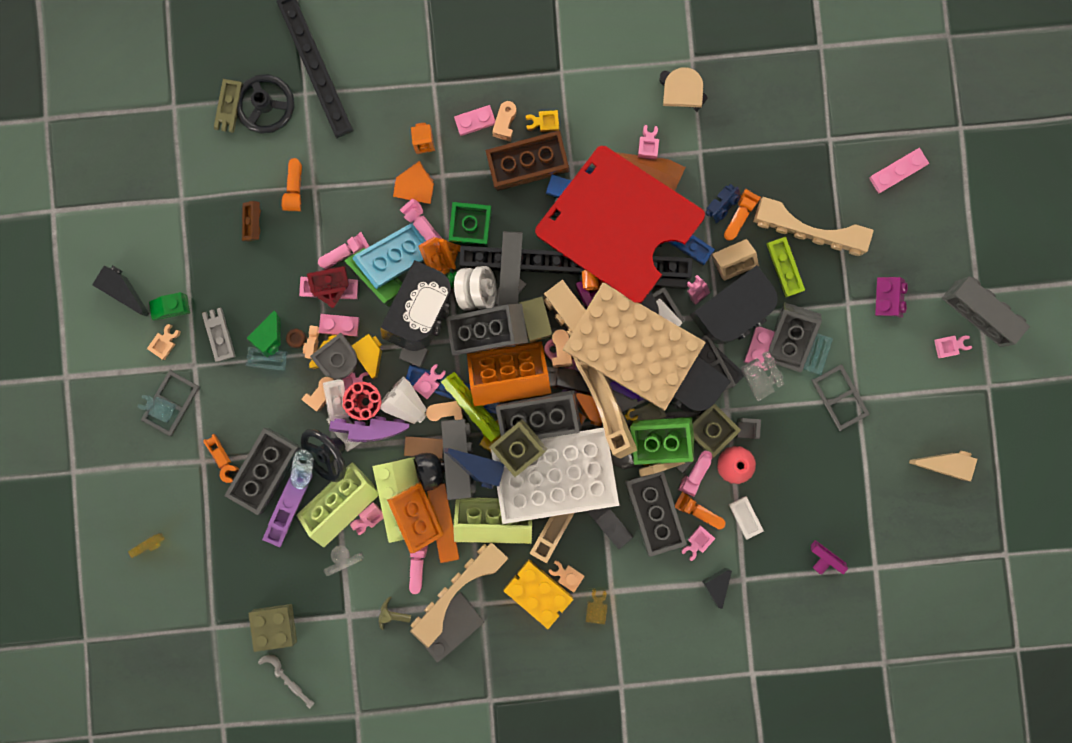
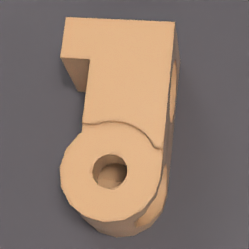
[492,101,516,142]
[552,329,573,368]
[301,377,335,412]
[426,401,464,421]

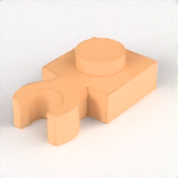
[147,324,181,360]
[303,326,319,359]
[549,560,585,592]

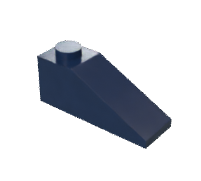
[444,448,505,489]

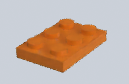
[387,483,443,554]

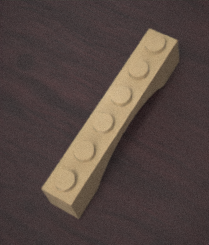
[753,197,874,256]
[573,357,637,458]
[530,513,574,563]
[410,543,508,648]

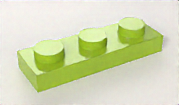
[767,237,805,297]

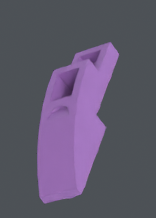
[329,416,409,442]
[262,468,313,547]

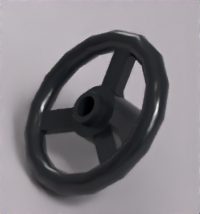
[237,74,295,134]
[300,429,346,482]

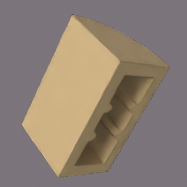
[712,239,759,281]

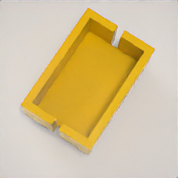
[504,559,573,629]

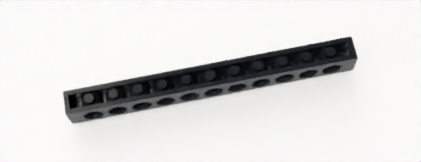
[460,246,693,280]

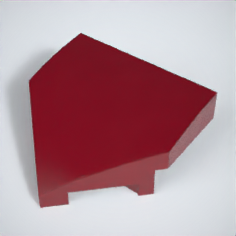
[307,266,349,308]

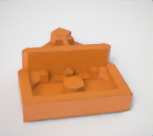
[393,161,434,204]
[418,237,461,274]

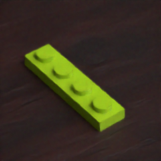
[441,372,501,442]

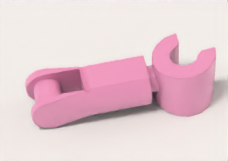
[400,199,442,241]
[318,232,370,269]
[678,451,712,497]
[409,545,428,594]

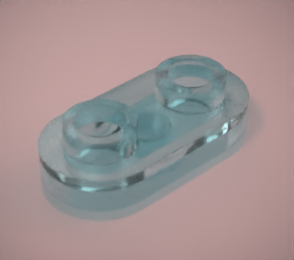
[290,450,313,489]

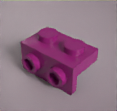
[875,277,908,317]

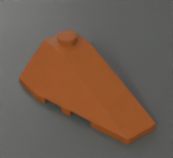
[616,152,686,191]

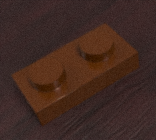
[242,201,261,242]

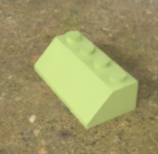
[372,457,419,543]
[297,462,379,547]
[453,498,532,544]

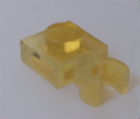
[128,533,165,558]
[586,589,608,625]

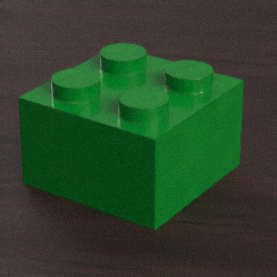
[449,202,492,247]

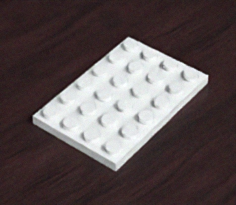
[491,428,619,524]

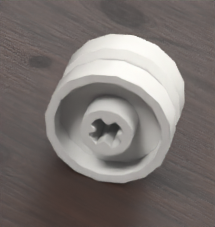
[454,266,497,311]

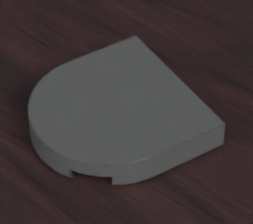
[310,333,357,379]

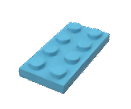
[353,223,426,289]

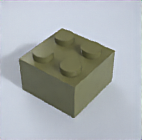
[520,297,552,343]
[692,404,741,458]
[489,419,547,477]
[249,604,297,652]

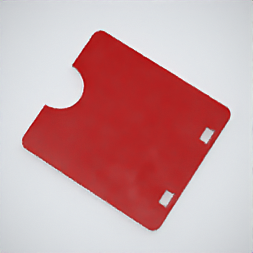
[535,146,705,303]

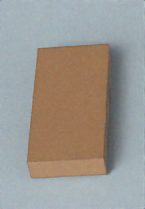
[404,436,443,458]

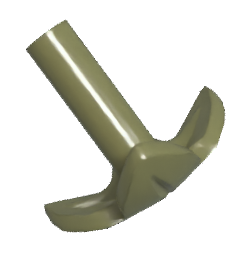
[379,597,411,630]

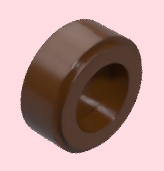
[286,329,306,348]

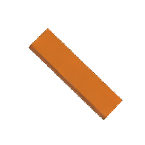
[427,483,460,563]

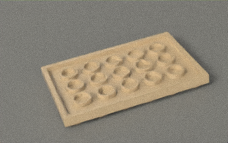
[563,283,706,411]

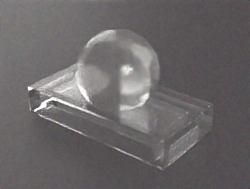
[324,545,365,576]

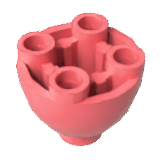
[342,382,382,420]
[717,446,756,484]

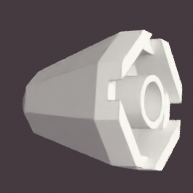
[380,376,427,424]

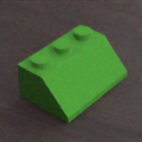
[345,248,402,307]
[630,417,694,465]

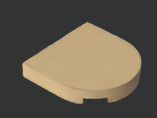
[663,68,703,107]
[639,462,685,477]

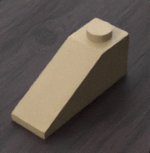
[909,451,977,481]

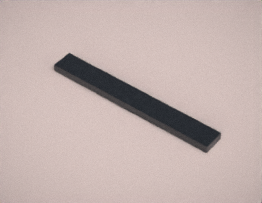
[276,0,354,139]

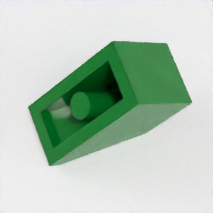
[149,292,190,321]
[247,311,281,358]

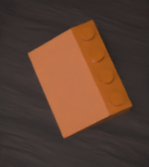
[467,341,551,406]

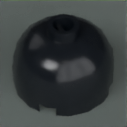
[414,452,445,492]

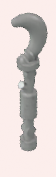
[258,654,315,709]

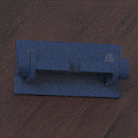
[705,184,741,224]

